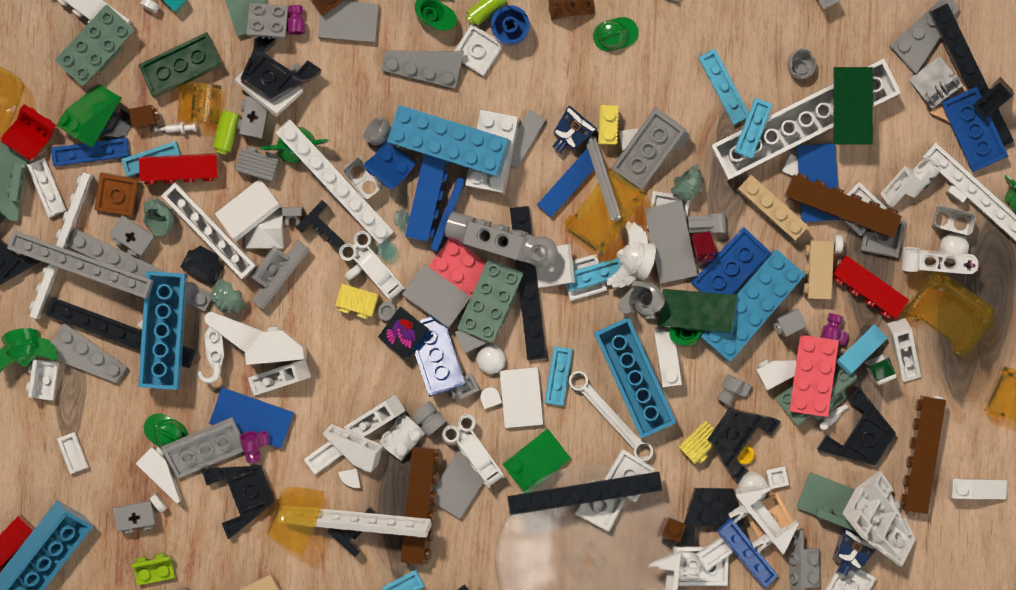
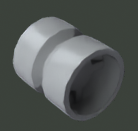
[411,400,447,436]

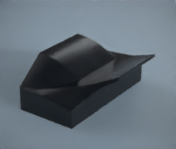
[100,103,132,140]
[180,246,224,285]

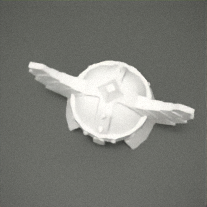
[607,221,656,288]

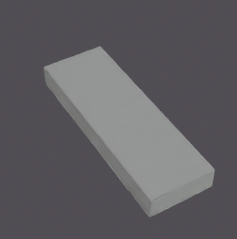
[510,110,546,169]

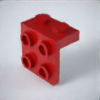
[0,104,56,161]

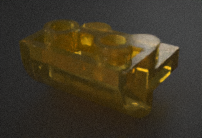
[177,82,222,124]

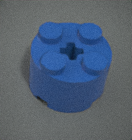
[491,5,529,46]

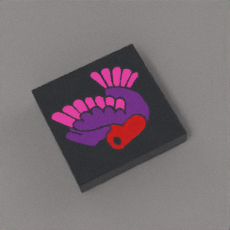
[378,306,430,360]

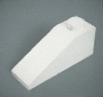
[887,318,921,382]
[654,328,682,387]
[248,359,311,396]
[755,359,796,390]
[344,394,406,437]
[323,424,383,472]
[136,446,182,504]
[948,477,1007,499]

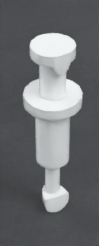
[152,122,197,134]

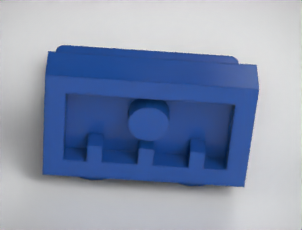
[363,139,417,190]

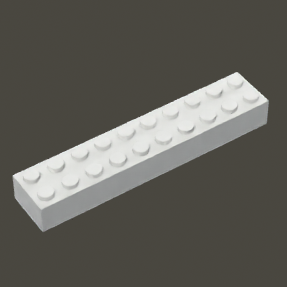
[710,59,901,181]

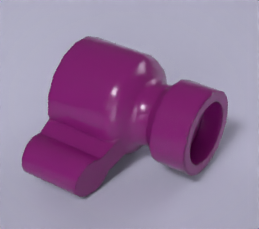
[286,5,305,35]
[820,313,849,346]
[240,431,270,463]

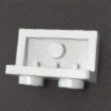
[26,359,60,400]
[380,413,425,461]

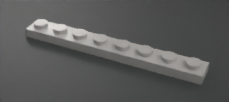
[67,229,211,312]
[7,231,154,299]

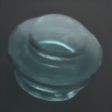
[394,209,409,228]
[378,241,397,260]

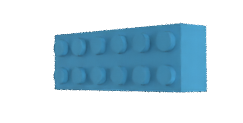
[387,105,511,178]
[700,249,805,362]
[138,271,188,390]
[593,317,677,439]
[0,500,93,590]

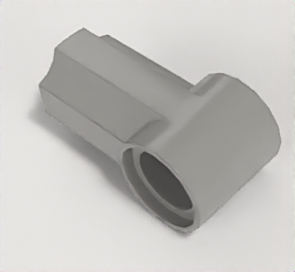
[688,213,726,234]

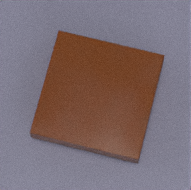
[95,172,139,217]

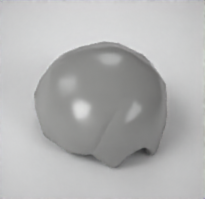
[787,48,816,79]
[363,117,391,145]

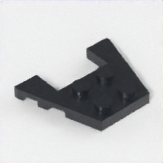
[241,36,321,102]
[0,211,41,285]
[816,386,896,465]
[707,408,781,483]
[201,465,275,539]
[676,488,749,546]

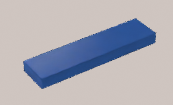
[51,138,130,167]
[537,148,594,217]
[430,178,466,252]
[716,518,778,589]

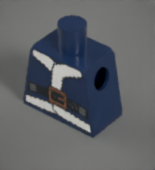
[552,105,597,154]
[832,528,876,578]

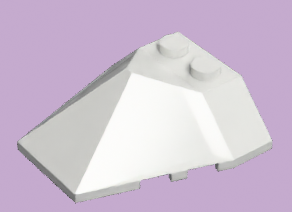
[842,471,916,566]

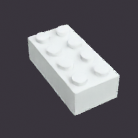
[466,110,520,194]

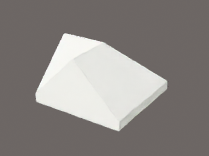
[245,210,284,249]

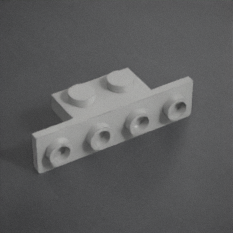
[251,240,309,309]
[788,529,820,590]

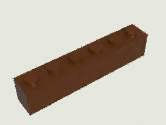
[783,173,902,238]
[900,395,946,514]
[401,446,442,565]

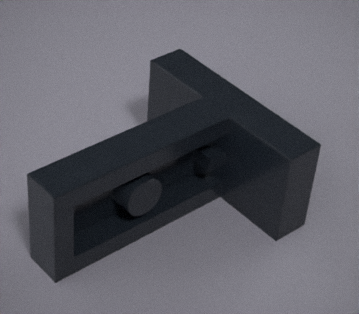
[972,77,1015,120]
[296,200,346,248]
[327,506,376,557]

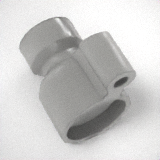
[717,374,752,406]

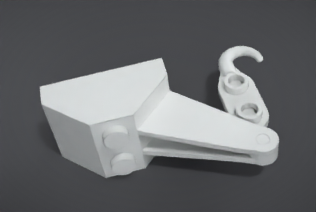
[198,312,307,384]

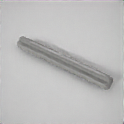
[585,136,621,221]

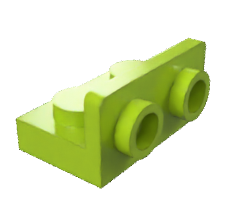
[131,553,176,586]

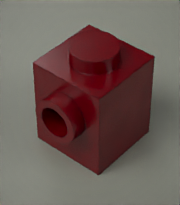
[690,231,716,263]

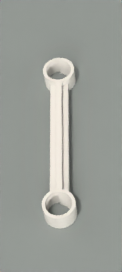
[569,371,653,461]

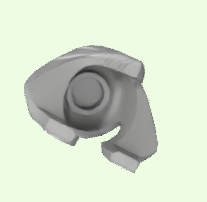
[618,281,665,319]

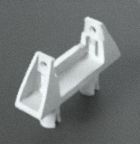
[728,484,799,554]
[649,551,700,590]

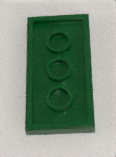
[138,32,223,99]
[833,67,873,145]
[657,289,738,334]

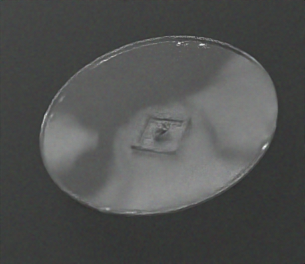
[495,465,684,590]

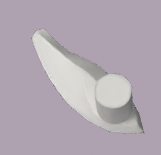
[819,405,848,430]

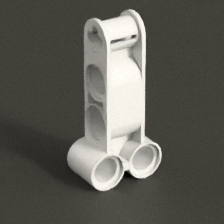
[339,231,406,302]
[901,247,978,274]
[441,414,505,489]

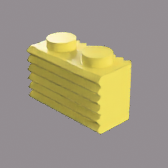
[598,105,619,146]
[335,284,379,319]
[678,420,714,464]

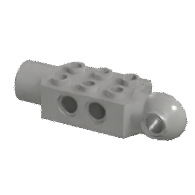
[445,211,558,268]

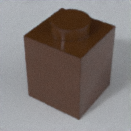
[129,105,160,129]
[657,517,686,543]

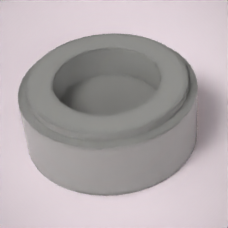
[377,302,397,321]

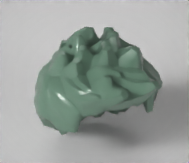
[670,164,703,201]
[143,198,176,237]
[209,279,246,313]

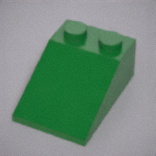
[56,84,122,147]
[502,428,571,493]

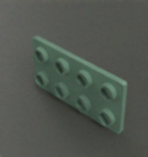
[55,5,135,86]
[0,142,28,221]
[458,258,523,343]
[776,354,858,426]
[796,472,855,530]

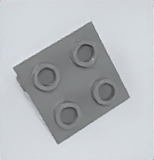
[246,3,288,40]
[909,56,963,109]

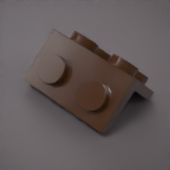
[548,0,595,21]

